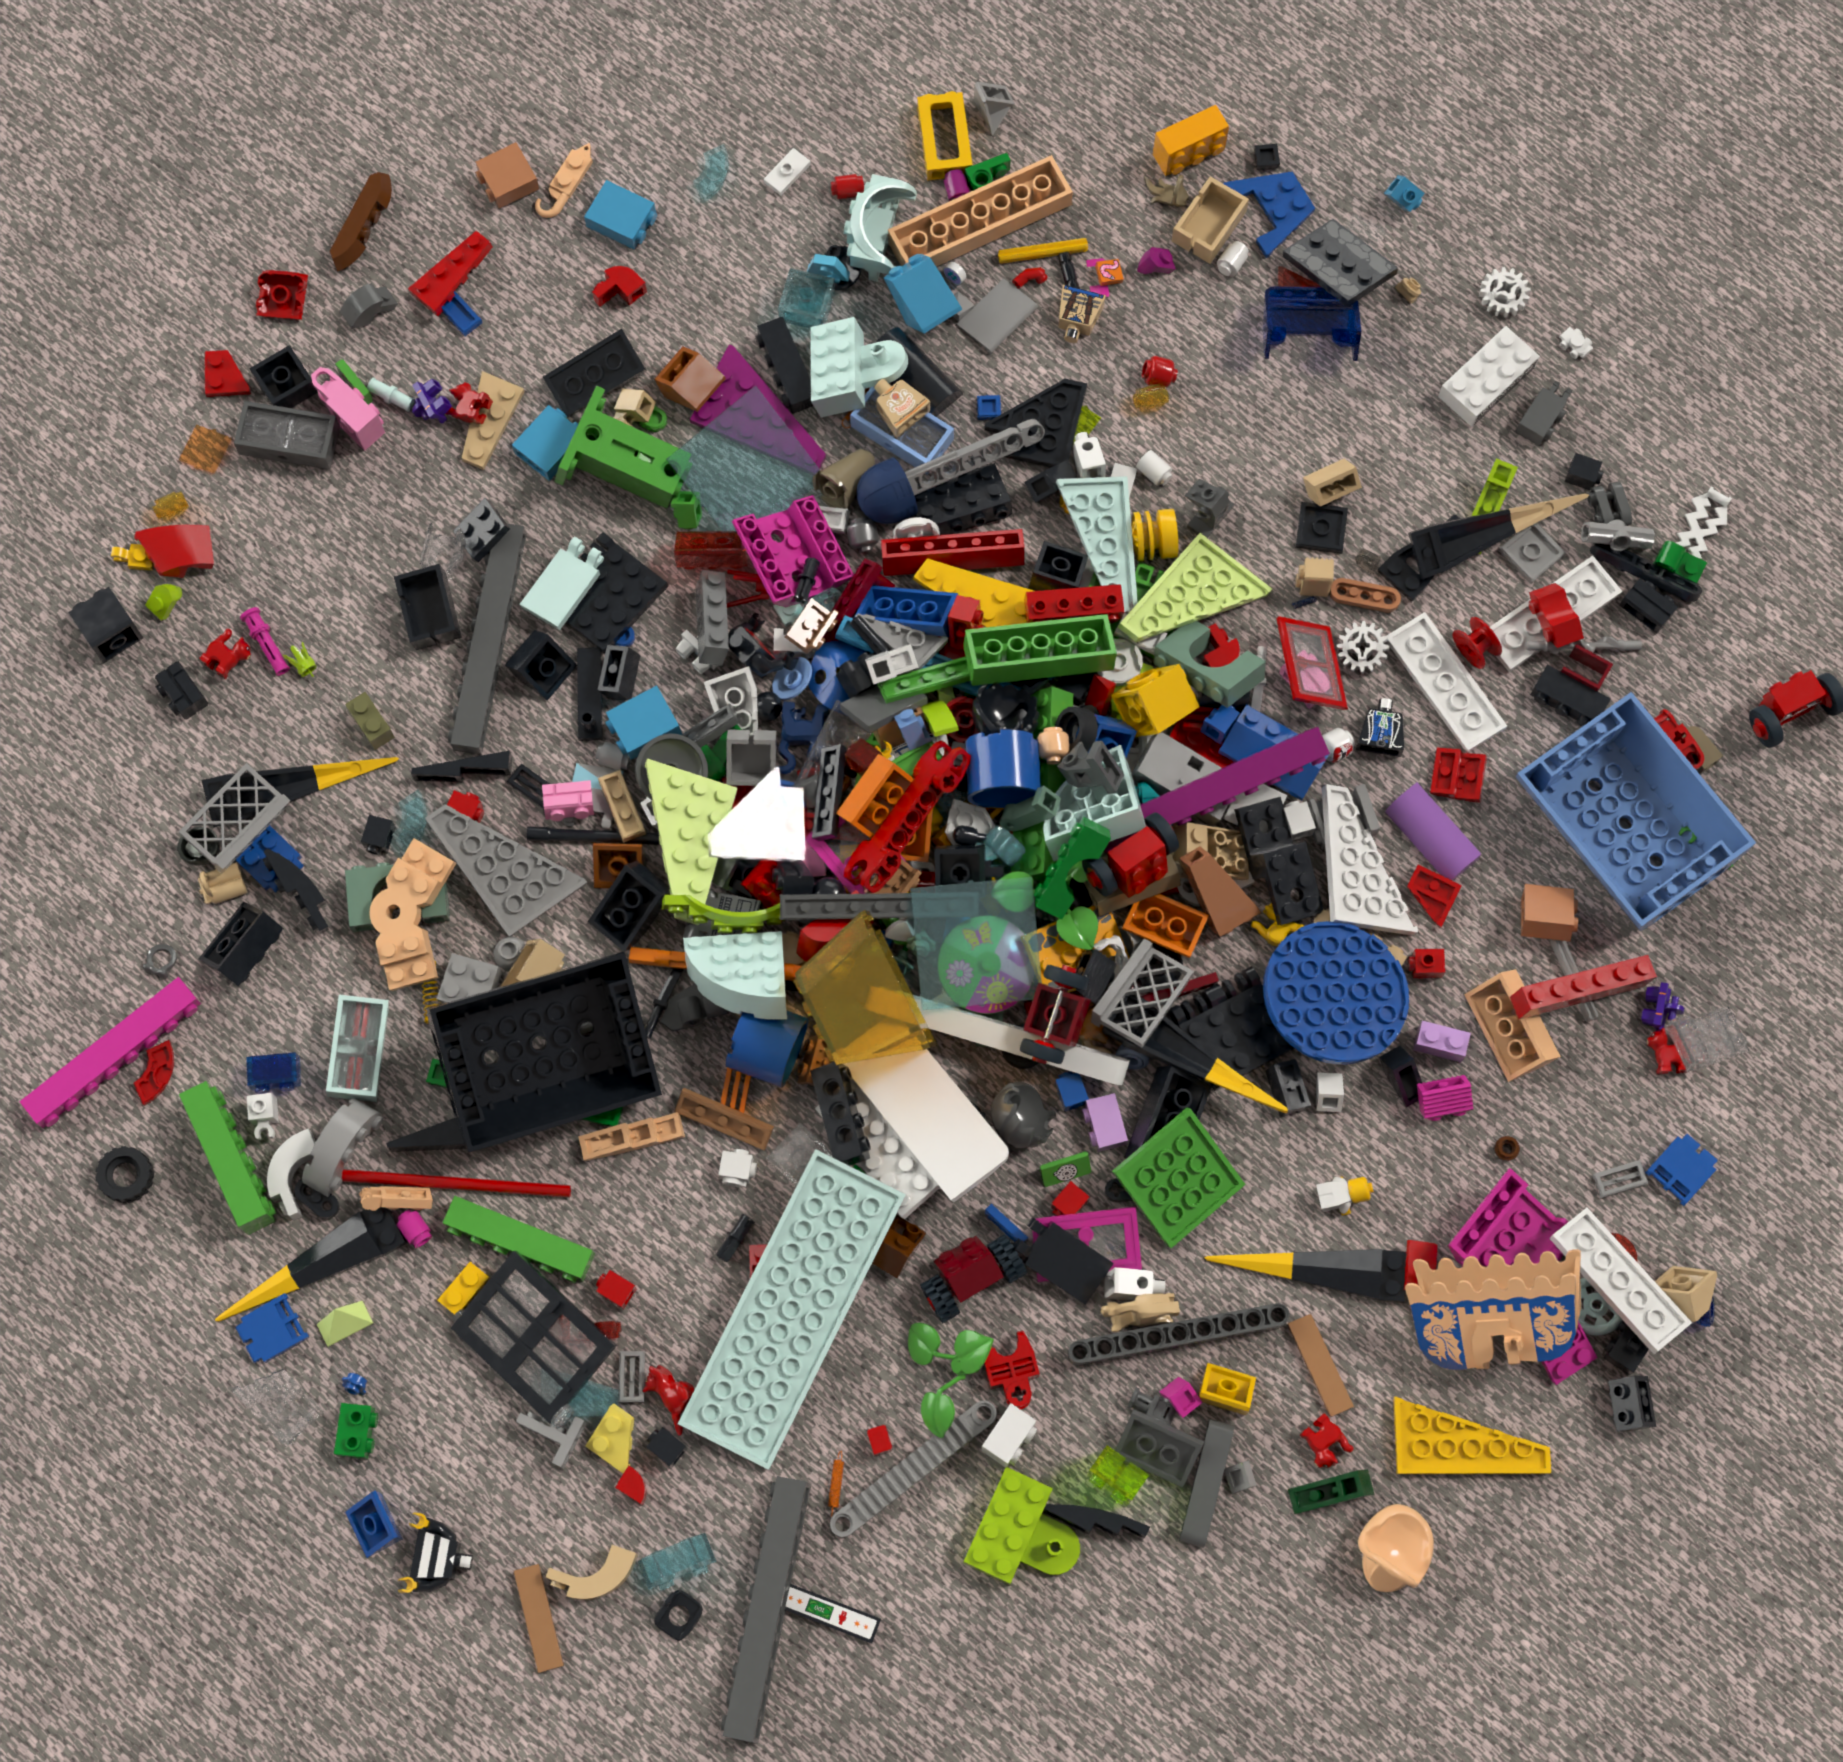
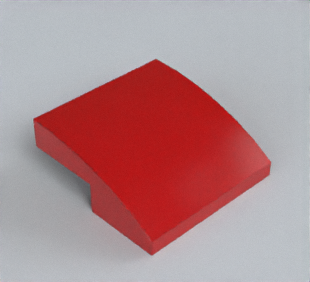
[1430,747,1487,803]

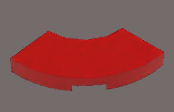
[133,1040,174,1106]

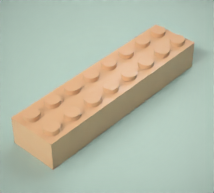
[888,155,1073,267]

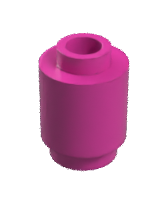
[397,1210,432,1248]

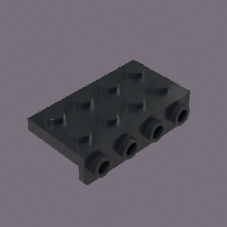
[914,463,1012,535]

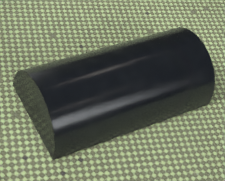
[875,327,963,417]

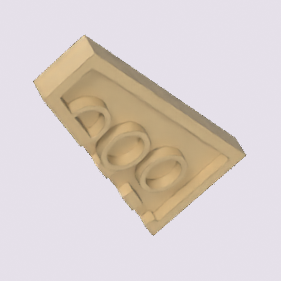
[462,371,525,470]

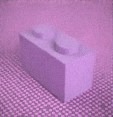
[1413,1021,1471,1062]
[1082,1093,1128,1152]

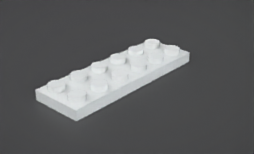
[1490,556,1622,672]
[1387,612,1507,753]
[1549,1208,1692,1355]

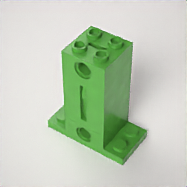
[554,386,692,508]

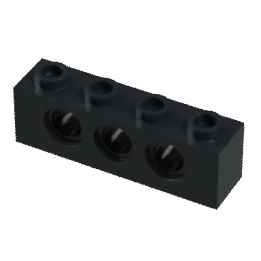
[810,1061,871,1166]

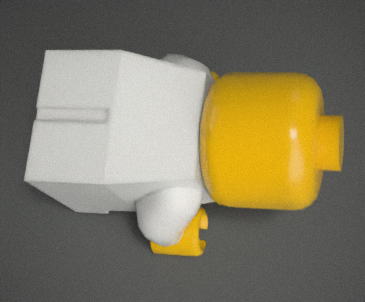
[1316,1176,1374,1216]

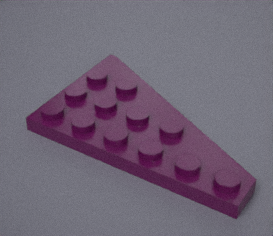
[690,344,826,476]

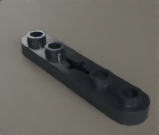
[1590,543,1702,602]

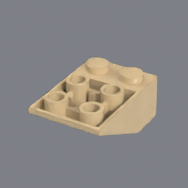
[1172,822,1249,880]

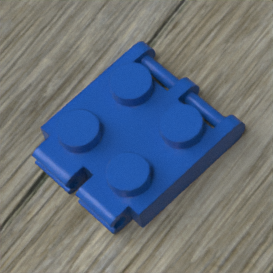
[236,825,304,893]
[1645,1134,1718,1206]
[235,1293,309,1363]

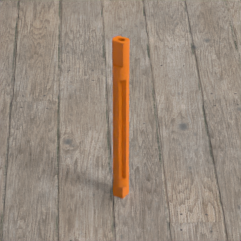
[629,947,811,981]

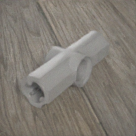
[1581,520,1655,551]

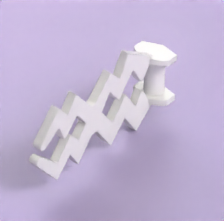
[1676,486,1732,559]

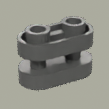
[1587,481,1632,526]

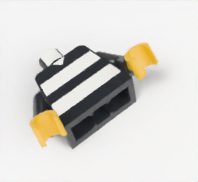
[398,1512,473,1593]

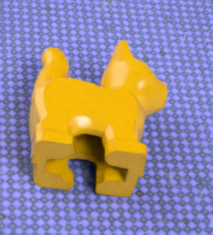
[1251,903,1304,947]

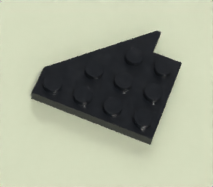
[984,379,1088,467]

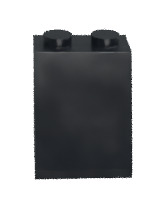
[68,587,144,664]

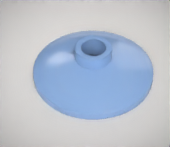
[772,657,812,700]

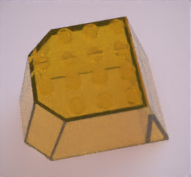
[794,910,937,1065]

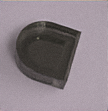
[1355,549,1381,575]

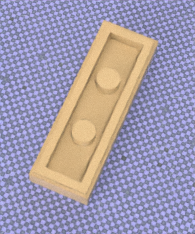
[598,770,646,843]

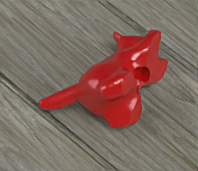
[642,1365,695,1436]

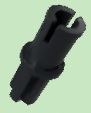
[794,558,820,603]
[716,1214,755,1262]

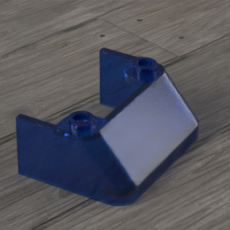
[1263,286,1362,361]

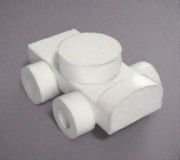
[1559,327,1593,359]

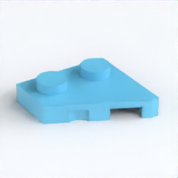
[806,254,850,283]

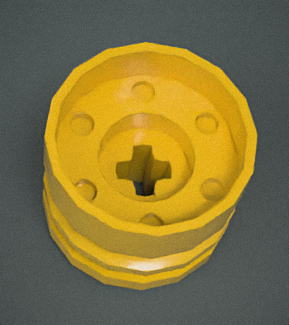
[1131,509,1179,561]

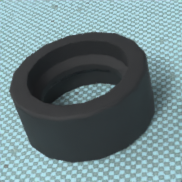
[1055,707,1098,753]

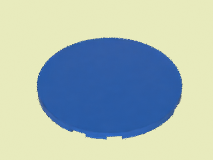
[1263,921,1409,1065]

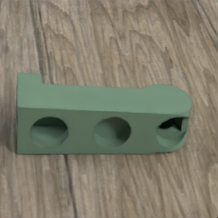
[1000,785,1061,831]

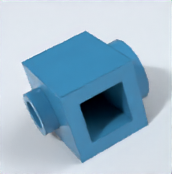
[1384,175,1425,212]

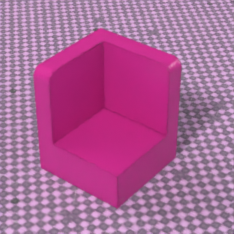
[1160,1377,1203,1418]

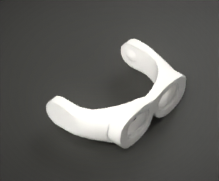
[1094,935,1129,985]

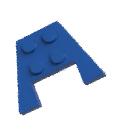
[1223,172,1315,258]

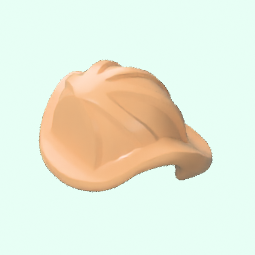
[1358,1504,1434,1592]

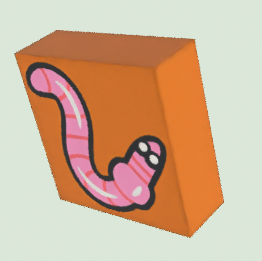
[1095,259,1124,286]

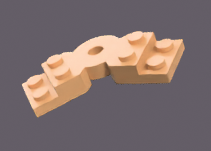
[370,838,456,991]

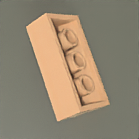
[1464,969,1561,1082]

